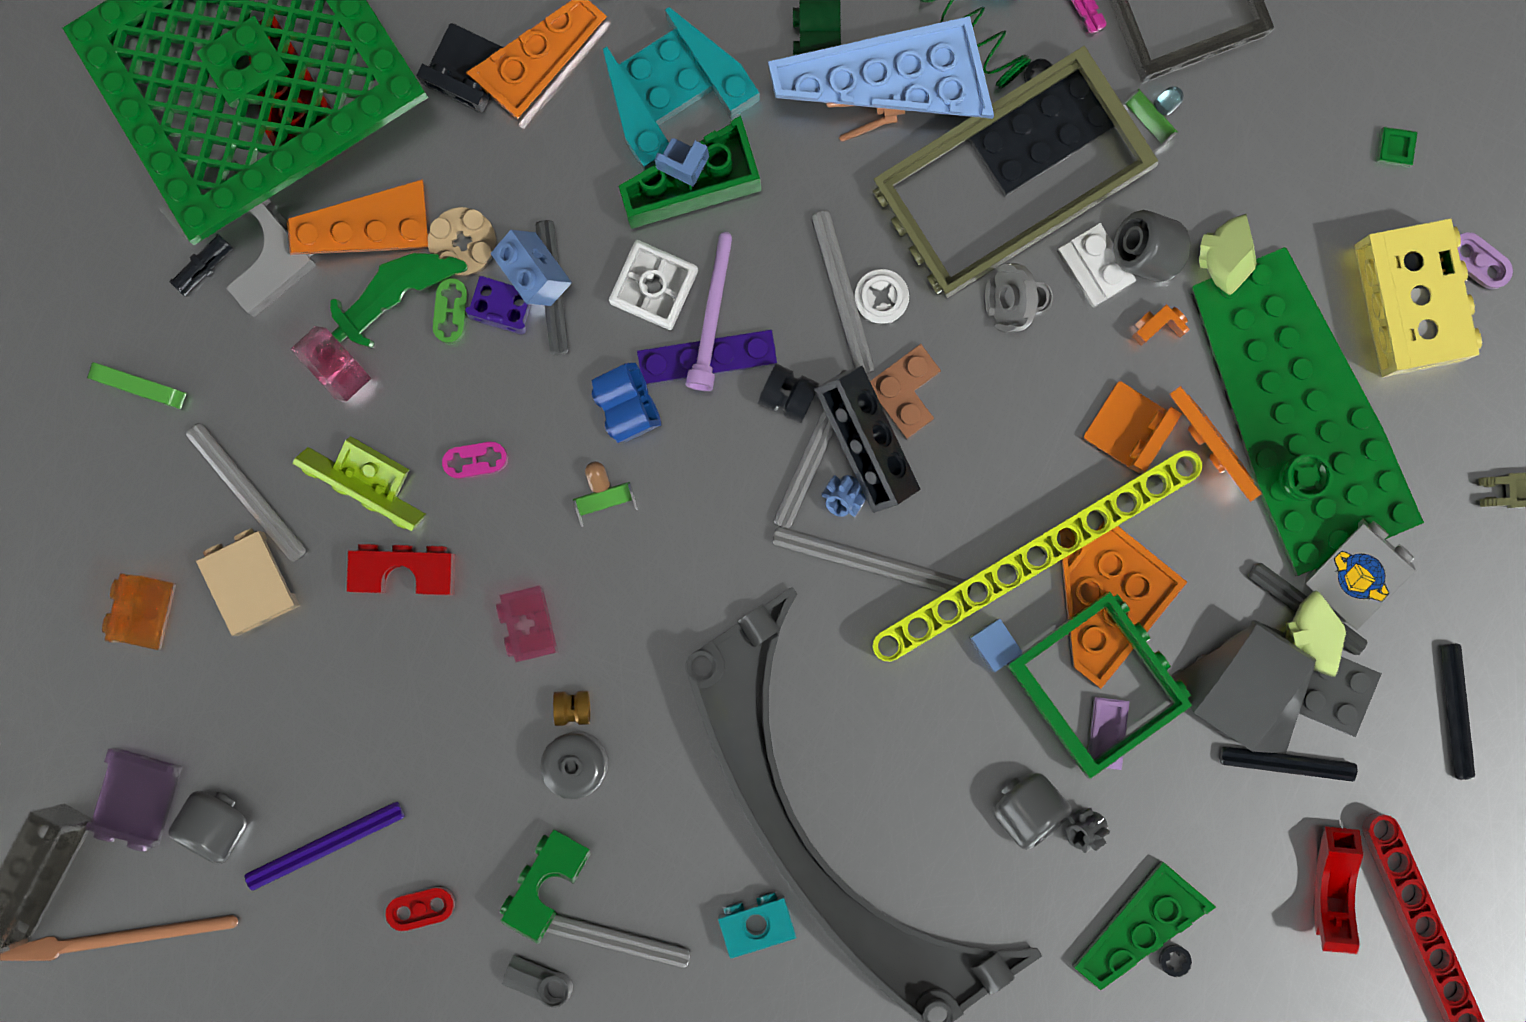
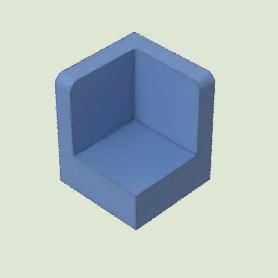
[655,138,709,187]
[969,619,1022,672]

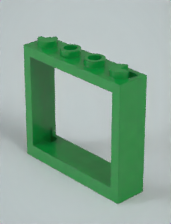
[1006,592,1192,779]

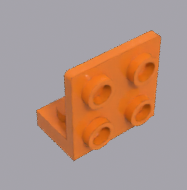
[1083,381,1182,475]

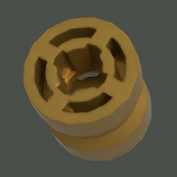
[553,691,590,726]

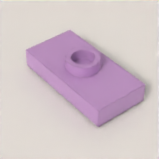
[1088,697,1130,770]

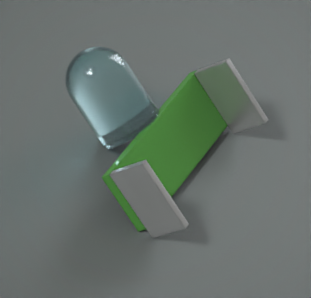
[1122,86,1184,152]

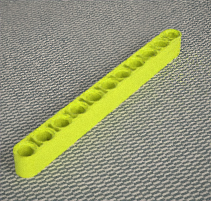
[872,450,1202,661]

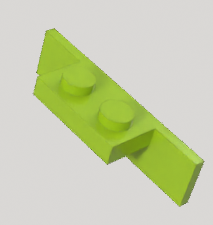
[292,436,426,531]

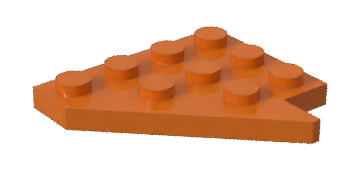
[1058,520,1187,689]

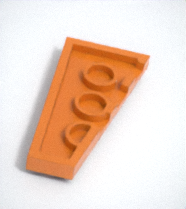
[466,0,607,120]
[287,179,428,255]

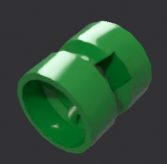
[1279,453,1333,501]

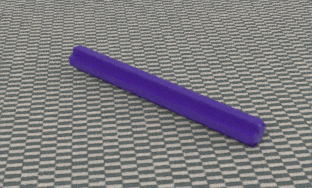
[244,802,404,890]

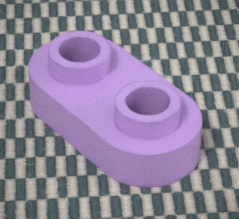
[1458,233,1513,289]

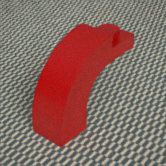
[1314,826,1364,954]

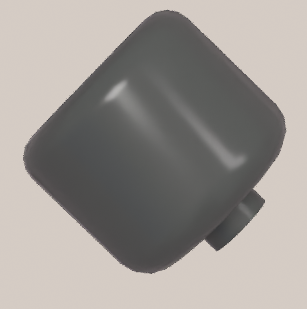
[1113,210,1191,282]
[540,732,608,799]
[994,773,1072,850]
[168,791,247,864]

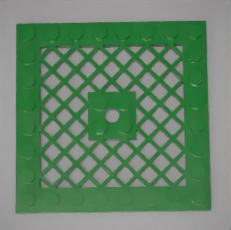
[62,0,428,246]

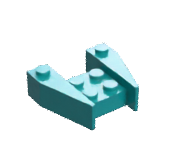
[603,7,760,171]

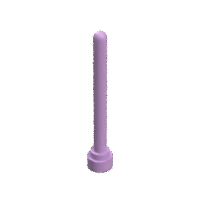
[686,231,732,391]

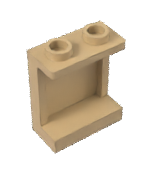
[196,528,300,636]

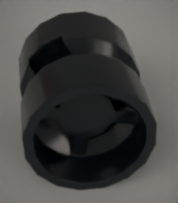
[758,363,820,423]

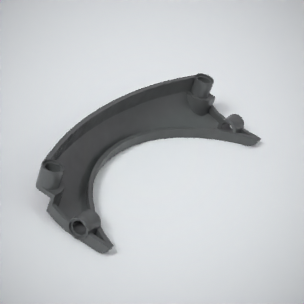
[686,587,1042,1022]

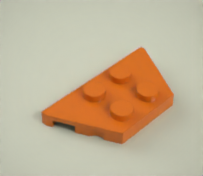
[1169,386,1262,502]

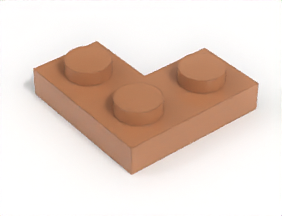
[870,344,941,440]

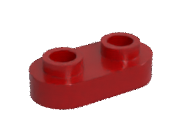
[385,887,455,931]

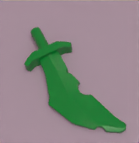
[314,253,468,358]

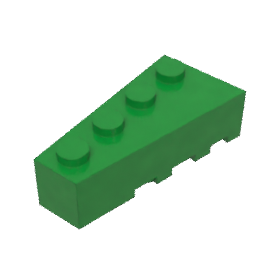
[618,116,762,229]

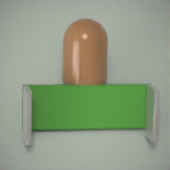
[573,461,638,527]

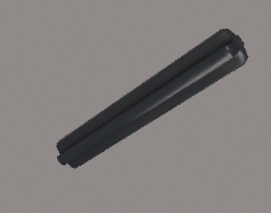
[1441,643,1475,780]
[1220,746,1358,782]

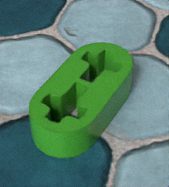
[433,278,469,344]

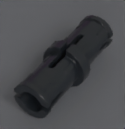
[169,233,233,297]

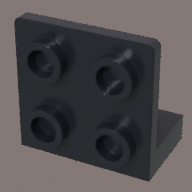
[416,23,503,113]

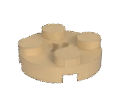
[428,207,497,277]

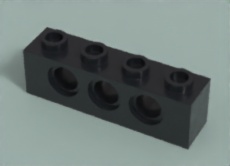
[815,365,921,513]

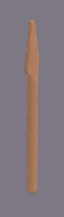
[0,915,238,961]

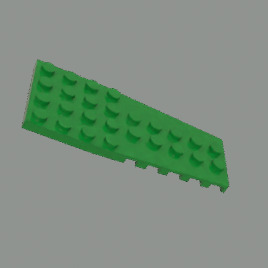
[1190,247,1424,577]

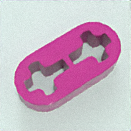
[442,442,508,479]

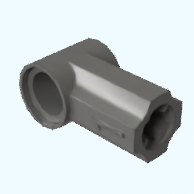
[502,955,573,1008]

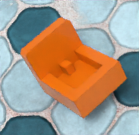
[1132,304,1190,346]

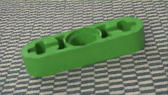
[87,362,187,409]

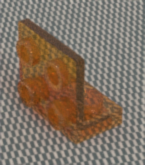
[102,573,176,650]

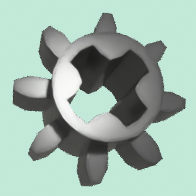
[1065,808,1110,853]

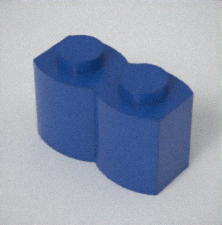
[591,362,661,443]

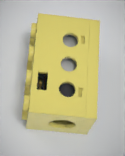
[1354,219,1482,377]

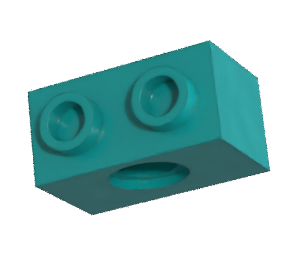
[718,892,797,959]

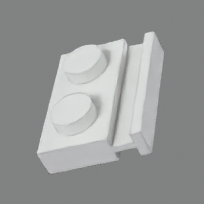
[1057,223,1137,308]

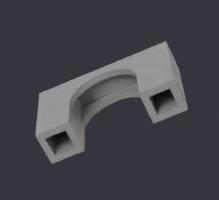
[160,157,316,318]

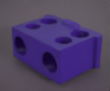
[465,276,531,335]

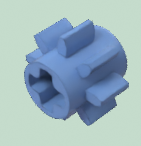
[822,475,866,517]

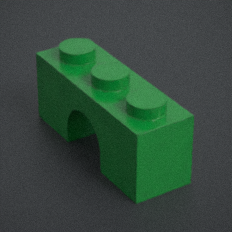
[499,829,591,945]

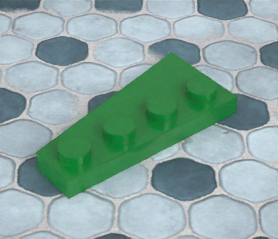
[1073,861,1216,990]

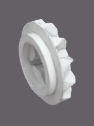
[855,269,909,324]

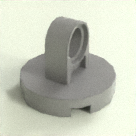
[985,263,1053,332]

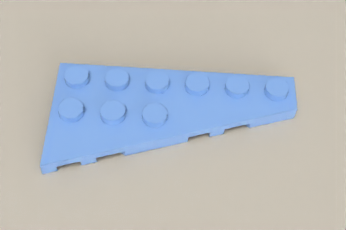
[768,16,994,119]

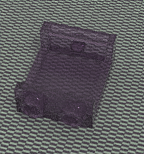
[85,747,182,852]

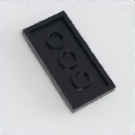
[969,69,1115,197]

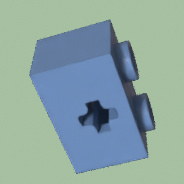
[490,230,572,306]

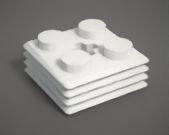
[609,240,698,330]

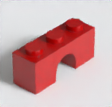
[346,544,456,595]

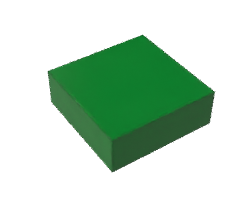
[1377,127,1418,167]

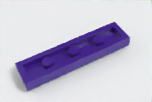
[637,329,777,385]

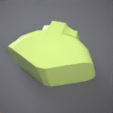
[1199,214,1257,295]
[1285,591,1346,677]

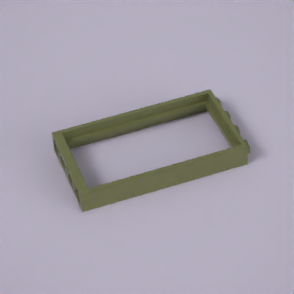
[872,45,1158,298]

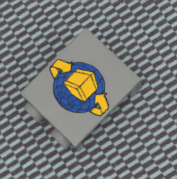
[1305,518,1416,630]

